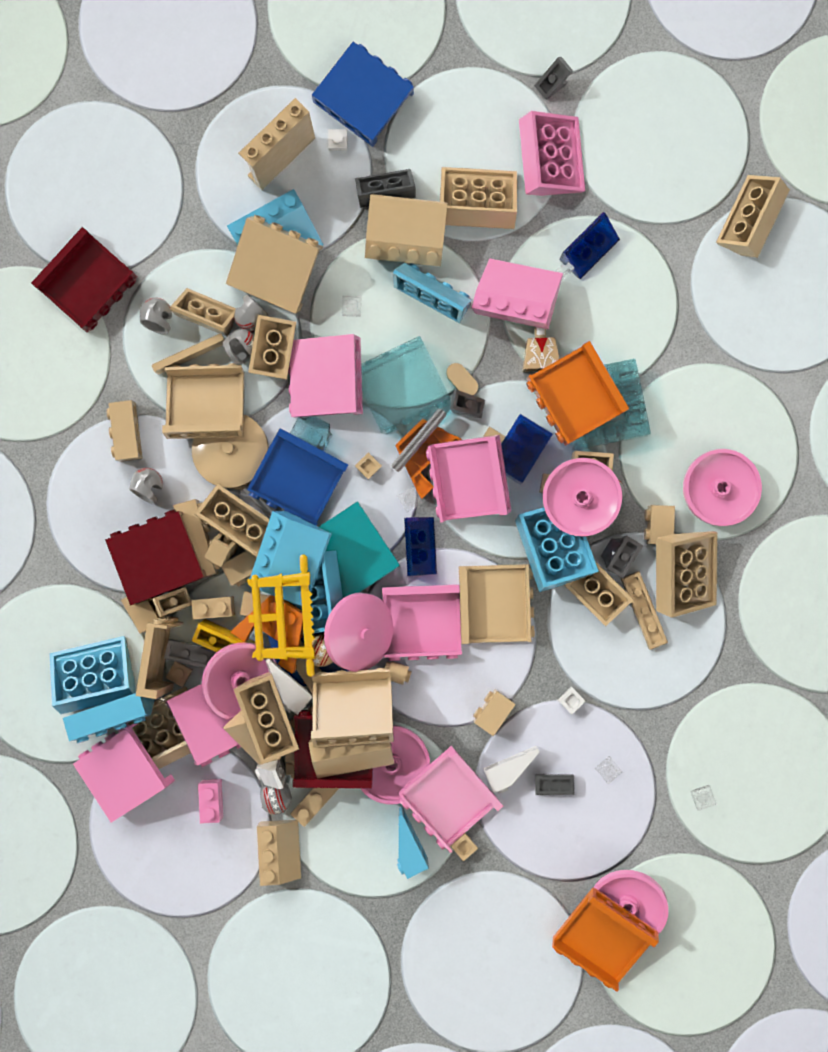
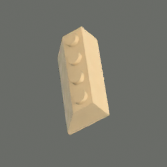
[716,175,790,258]
[194,484,270,558]
[233,672,299,765]
[309,739,395,778]

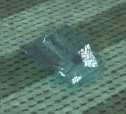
[290,416,333,452]

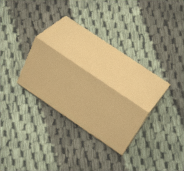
[170,288,236,337]
[248,315,296,379]
[564,561,634,626]
[223,711,281,765]

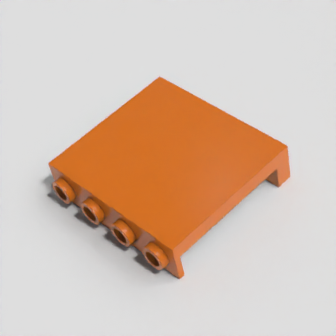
[526,341,629,446]
[552,887,659,992]

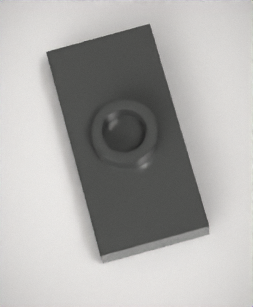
[535,774,574,795]

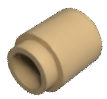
[385,661,412,685]

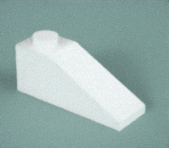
[264,658,313,715]
[483,746,539,794]
[255,757,286,789]

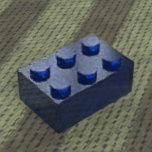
[501,414,553,485]

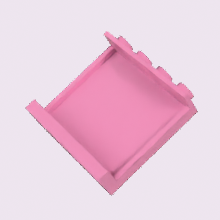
[288,334,363,419]
[426,435,512,523]
[382,585,462,661]
[165,684,241,767]
[73,723,175,823]
[398,746,504,853]

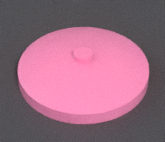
[683,449,762,526]
[543,458,622,536]
[324,593,393,672]
[202,642,278,720]
[361,725,430,805]
[594,870,668,934]

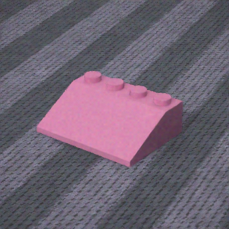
[519,111,585,196]
[472,258,563,330]

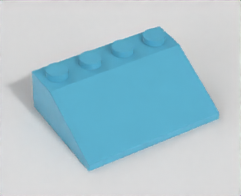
[227,189,323,246]
[393,263,472,324]
[515,507,599,592]
[250,511,331,606]
[286,550,343,634]
[50,636,136,714]
[63,693,155,744]

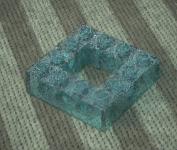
[571,359,651,451]

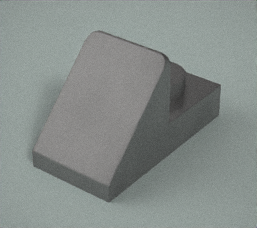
[534,57,573,100]
[450,390,485,418]

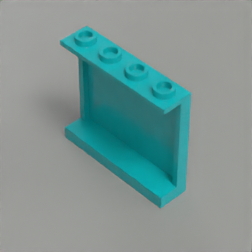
[319,501,400,598]

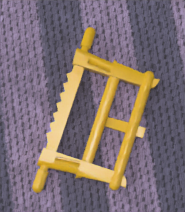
[247,554,315,677]

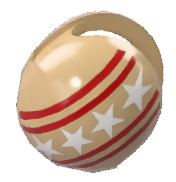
[312,633,333,667]

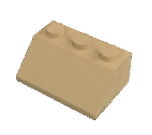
[257,819,301,886]

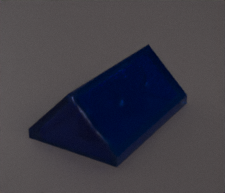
[559,212,620,279]
[404,517,437,576]

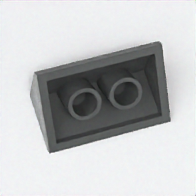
[355,169,416,208]

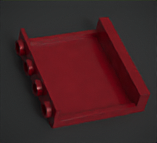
[31,227,138,332]
[105,509,207,606]
[293,710,373,789]

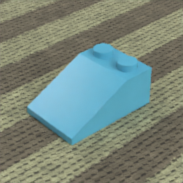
[397,806,429,879]

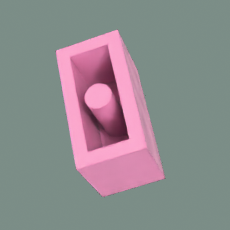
[198,779,223,824]

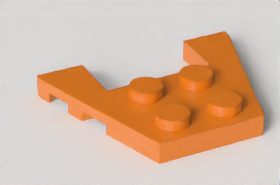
[395,419,462,499]
[230,595,303,674]

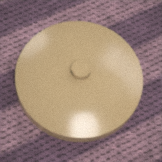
[192,415,269,489]

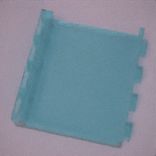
[361,336,450,434]

